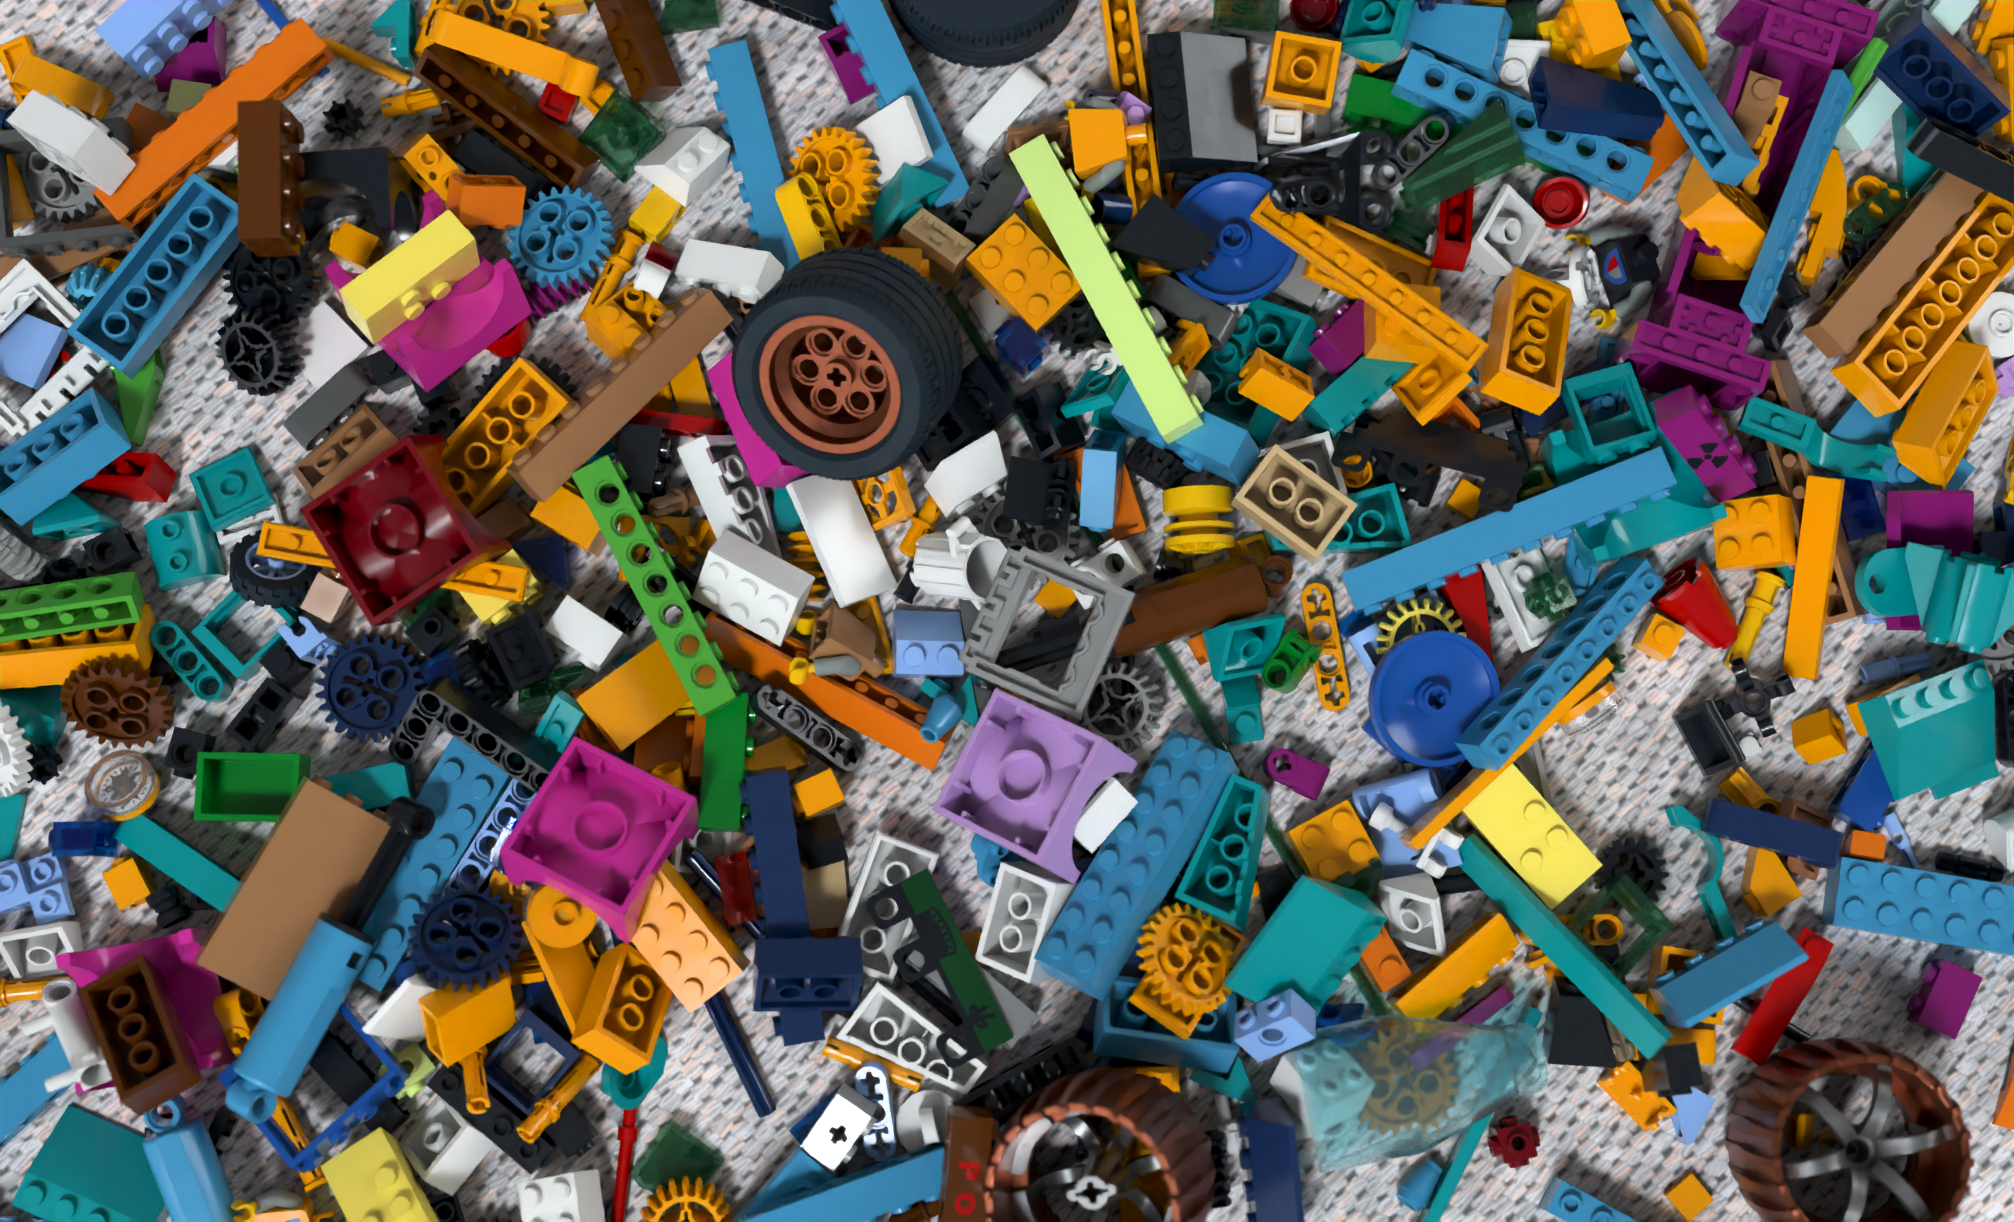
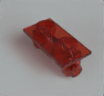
[715,852,758,926]

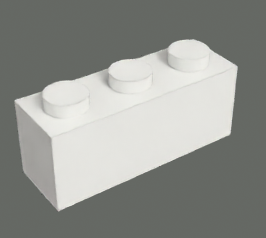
[674,239,785,304]

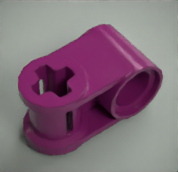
[1262,748,1331,801]

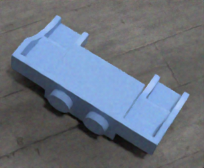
[0,851,75,926]

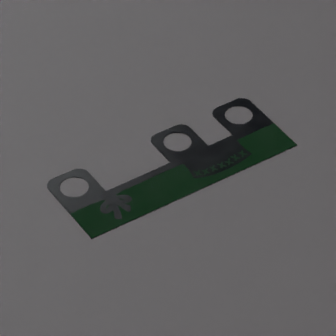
[866,869,1013,1068]

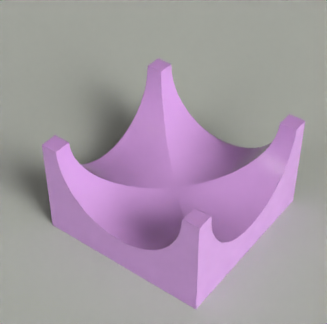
[932,688,1138,885]

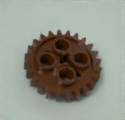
[59,657,177,749]

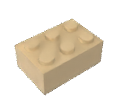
[1231,444,1358,565]

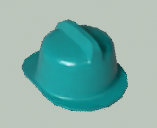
[600,1036,668,1110]

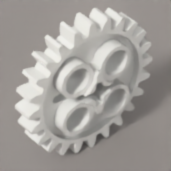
[0,698,33,798]

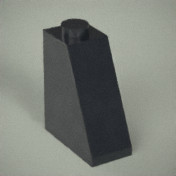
[1111,194,1217,277]
[1542,976,1617,1068]

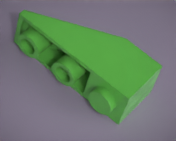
[109,345,165,447]

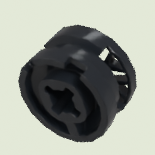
[604,582,645,635]

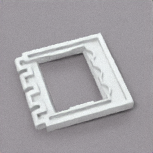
[0,258,109,438]

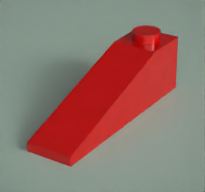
[1430,147,1476,272]
[74,452,178,503]
[1438,565,1494,666]
[1730,927,1834,1065]

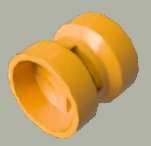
[1340,455,1372,493]

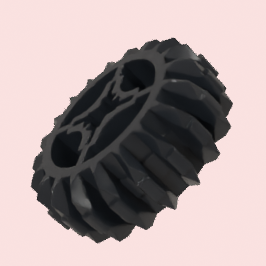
[215,306,304,396]

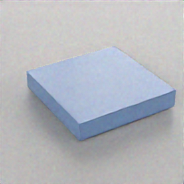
[0,312,69,390]

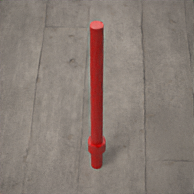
[611,1107,639,1222]

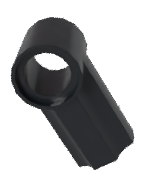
[1479,405,1531,469]
[1370,460,1441,508]

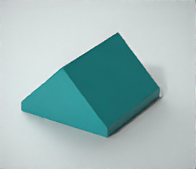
[872,163,949,243]
[1202,613,1286,682]
[0,684,68,748]

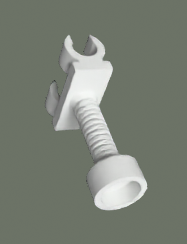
[1079,306,1167,375]
[1368,802,1464,879]

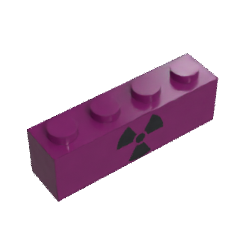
[1653,384,1758,503]

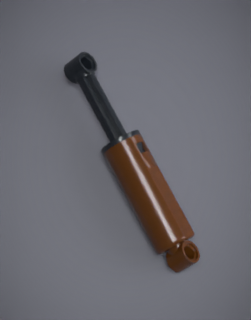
[971,554,1293,691]

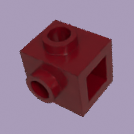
[1487,1115,1540,1168]

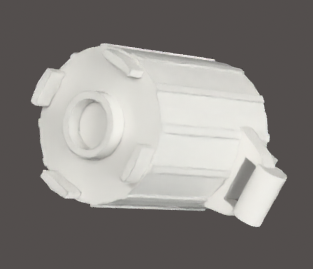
[909,516,1009,611]

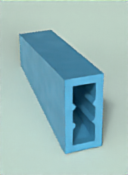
[1402,1,1513,84]

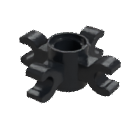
[1715,657,1796,738]

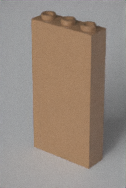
[194,775,390,1001]

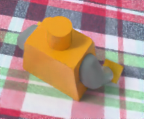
[1064,96,1149,202]
[231,1188,338,1222]

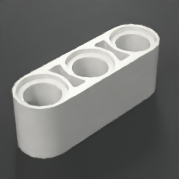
[962,65,1049,156]

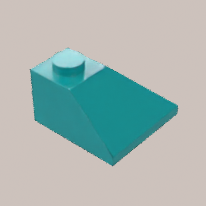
[32,492,122,542]

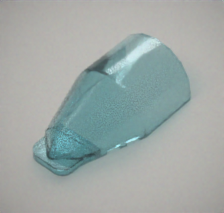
[1293,1014,1548,1173]

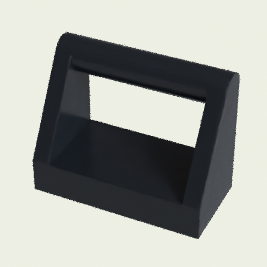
[1672,698,1746,777]

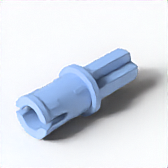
[1859,652,1931,686]

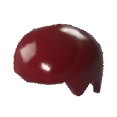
[1289,0,1339,33]

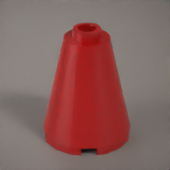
[1649,556,1739,649]

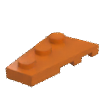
[1598,113,1690,206]
[1054,447,1148,541]

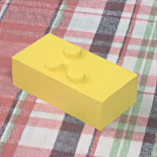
[339,209,480,345]
[1461,763,1602,910]
[320,1127,439,1222]

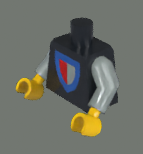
[1564,224,1661,329]

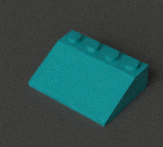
[1194,299,1319,447]
[1857,659,1995,801]
[1223,874,1388,1017]
[11,1104,169,1222]

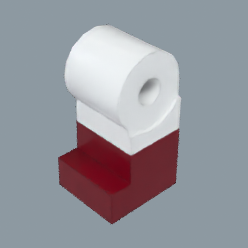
[633,241,680,300]

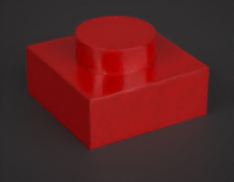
[536,82,580,126]

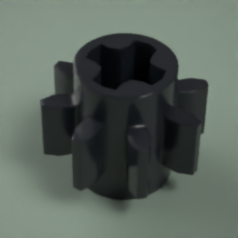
[322,99,366,142]
[43,559,87,584]
[26,741,64,785]

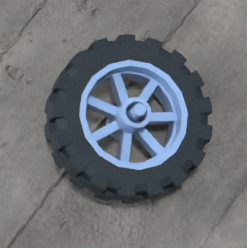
[229,530,323,608]

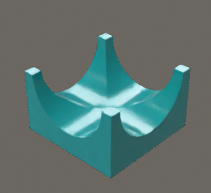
[1538,388,1728,571]

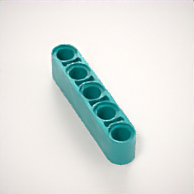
[112,812,242,912]

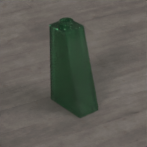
[1399,98,1527,214]

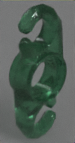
[1842,182,1909,242]

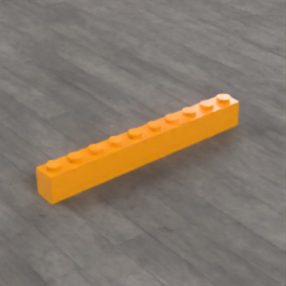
[1098,0,1171,282]

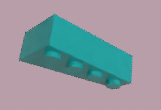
[1302,351,1417,441]
[1262,482,1413,555]

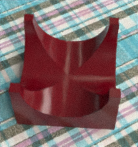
[300,434,513,627]

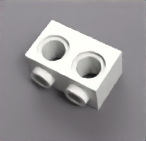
[1070,538,1148,610]

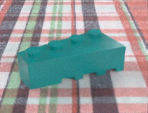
[1174,773,1271,932]

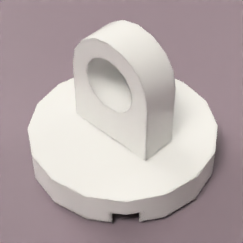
[1539,244,1600,311]
[896,1089,953,1152]

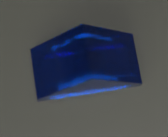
[512,536,572,592]

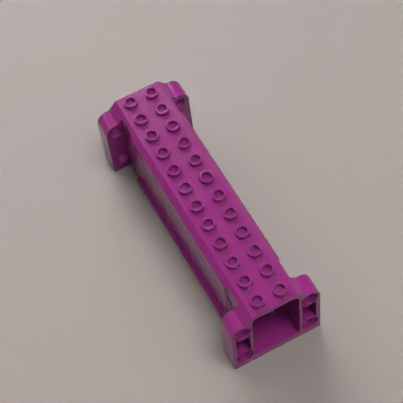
[1609,0,1880,411]

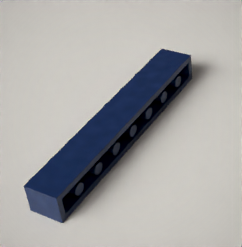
[738,766,825,1047]

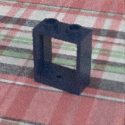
[484,1003,586,1116]

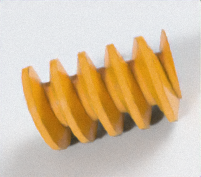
[786,531,826,602]

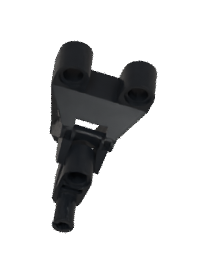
[1248,126,1393,231]

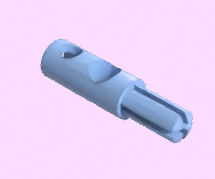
[1883,811,1921,869]

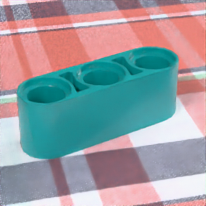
[150,620,233,703]

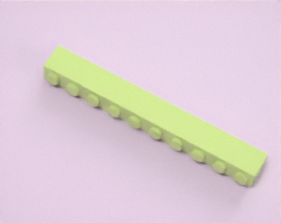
[1009,134,1204,444]

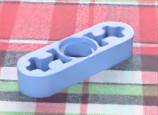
[855,1061,898,1162]

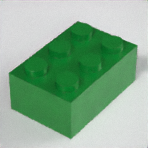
[194,752,311,823]

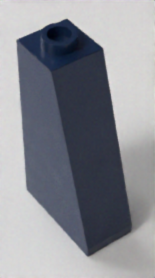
[1527,56,1665,141]

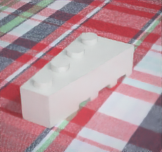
[677,435,783,559]
[836,979,989,1094]

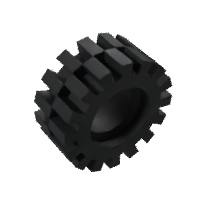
[1124,438,1189,491]

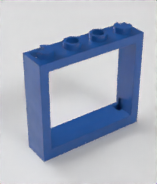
[217,998,411,1173]

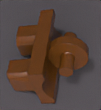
[428,101,483,157]

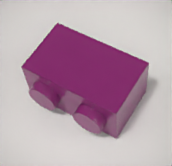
[1307,298,1364,377]
[1907,959,1983,1040]

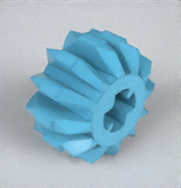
[64,262,113,310]

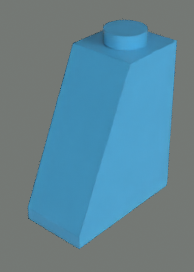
[1079,429,1127,532]

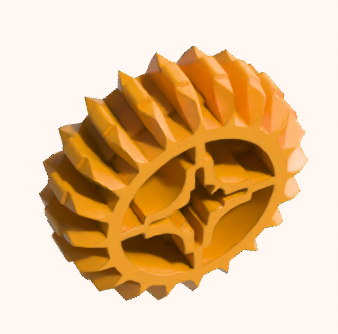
[639,1175,733,1222]

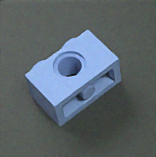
[1234,989,1316,1062]

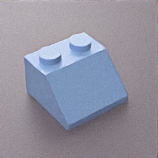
[892,610,964,679]

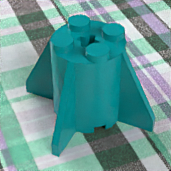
[1904,541,2014,654]

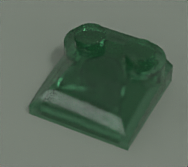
[578,90,667,184]
[629,1119,725,1216]

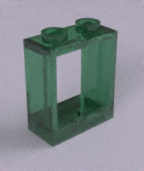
[1566,874,1674,981]

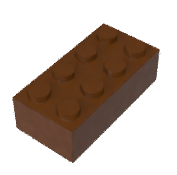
[237,100,305,257]
[79,954,204,1117]

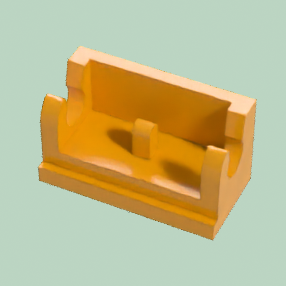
[1167,319,1211,377]
[1238,348,1315,422]
[1596,1060,1677,1132]

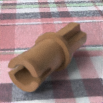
[647,486,701,519]

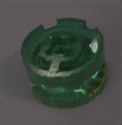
[1383,208,1436,252]

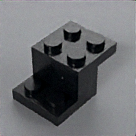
[915,355,1022,472]

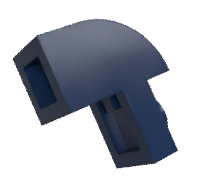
[1973,499,2014,567]

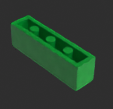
[698,692,757,833]

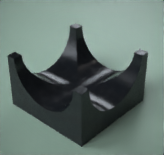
[300,147,420,249]

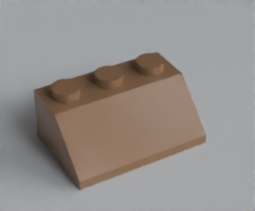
[291,403,400,499]

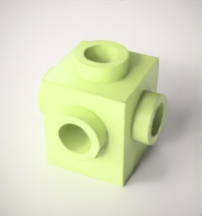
[378,1042,436,1100]

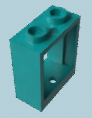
[1561,361,1657,465]
[191,590,304,682]

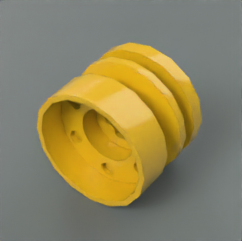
[1162,485,1235,555]

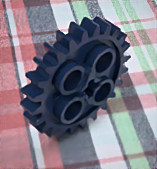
[315,634,428,743]
[407,884,523,992]

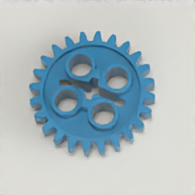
[507,185,616,290]

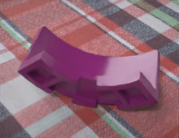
[1886,490,1974,630]

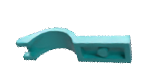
[1737,397,1896,482]
[496,690,587,805]
[1665,805,1738,941]

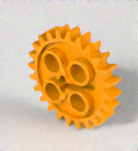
[446,0,552,79]
[787,126,880,235]
[1136,903,1235,1016]

